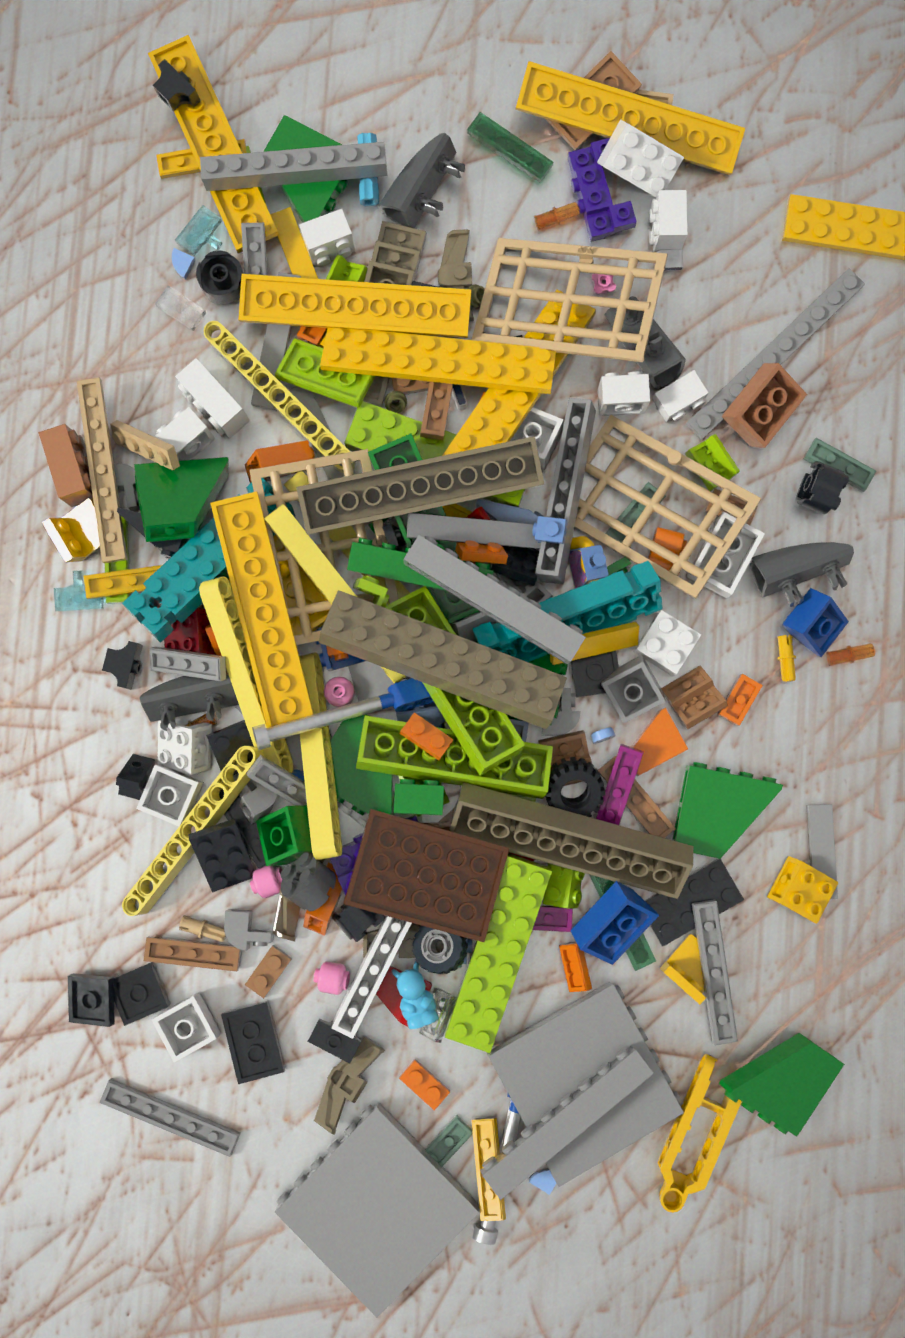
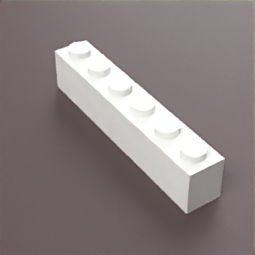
[332,916,411,1039]

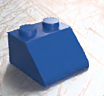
[783,588,849,657]

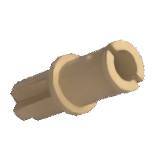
[179,915,226,942]

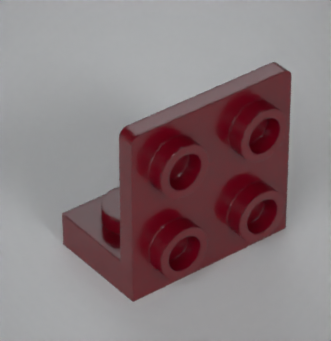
[164,608,216,655]

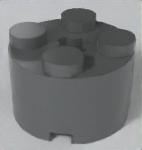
[280,853,336,911]

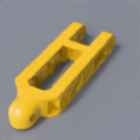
[657,1054,742,1213]

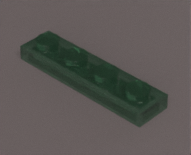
[467,112,553,183]

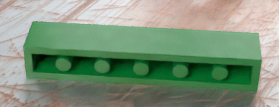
[347,537,493,591]

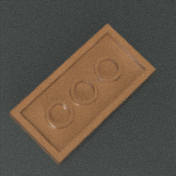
[546,51,642,151]

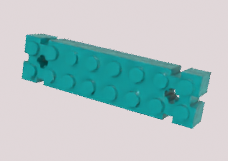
[122,478,296,643]
[473,560,663,662]

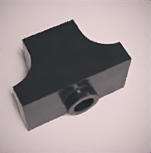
[153,59,201,112]
[102,641,143,690]
[116,754,155,800]
[307,1018,362,1064]

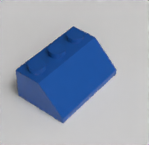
[570,881,659,965]

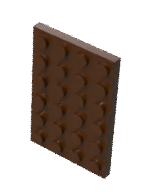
[343,809,509,942]

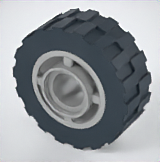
[412,926,468,974]

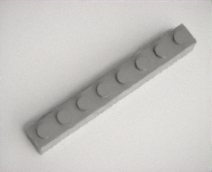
[200,142,388,191]
[535,398,596,584]
[403,535,586,665]
[480,1046,654,1200]

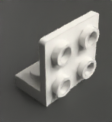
[158,720,212,775]

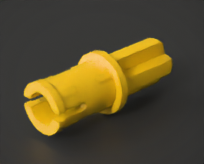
[777,635,796,682]

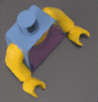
[568,536,609,589]

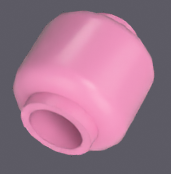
[324,677,355,707]
[250,866,283,899]
[314,961,350,995]

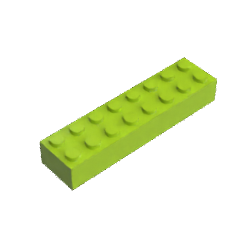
[344,401,526,507]
[385,586,525,776]
[356,715,553,799]
[445,853,552,1053]

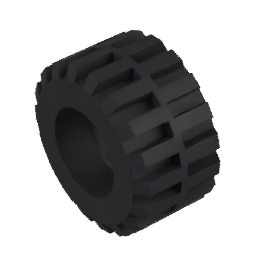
[545,757,605,817]

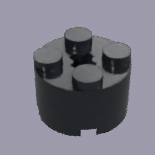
[196,250,244,305]
[797,461,849,514]
[331,904,385,942]

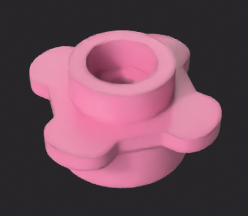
[592,273,616,294]

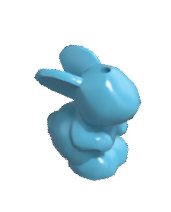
[392,961,439,1029]

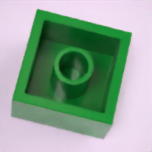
[394,779,444,815]
[256,805,312,866]

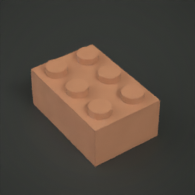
[721,363,808,448]
[38,424,93,507]

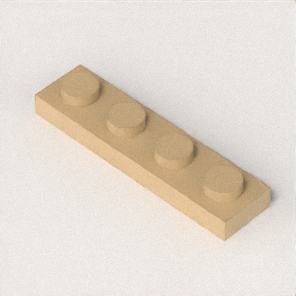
[110,420,180,470]

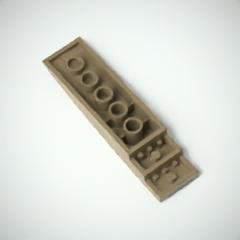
[363,221,426,406]

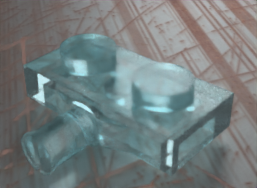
[175,205,223,256]
[54,571,104,611]

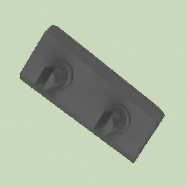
[379,133,465,228]
[604,296,686,390]
[750,542,854,607]
[140,669,239,731]

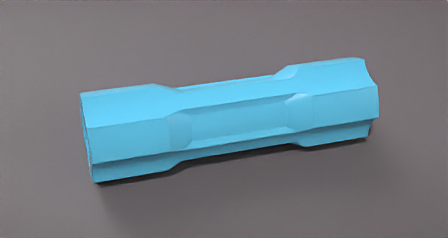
[357,133,379,206]

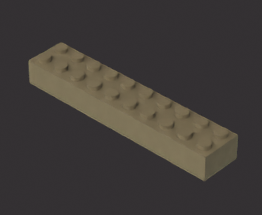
[296,436,544,535]
[319,590,567,729]
[449,782,693,899]

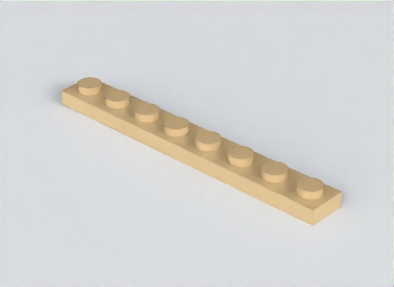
[77,377,127,564]

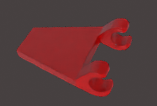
[376,966,432,1027]

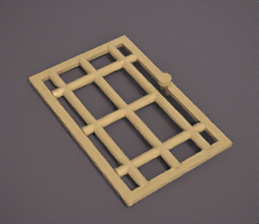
[471,238,668,362]
[547,415,761,599]
[249,449,398,645]

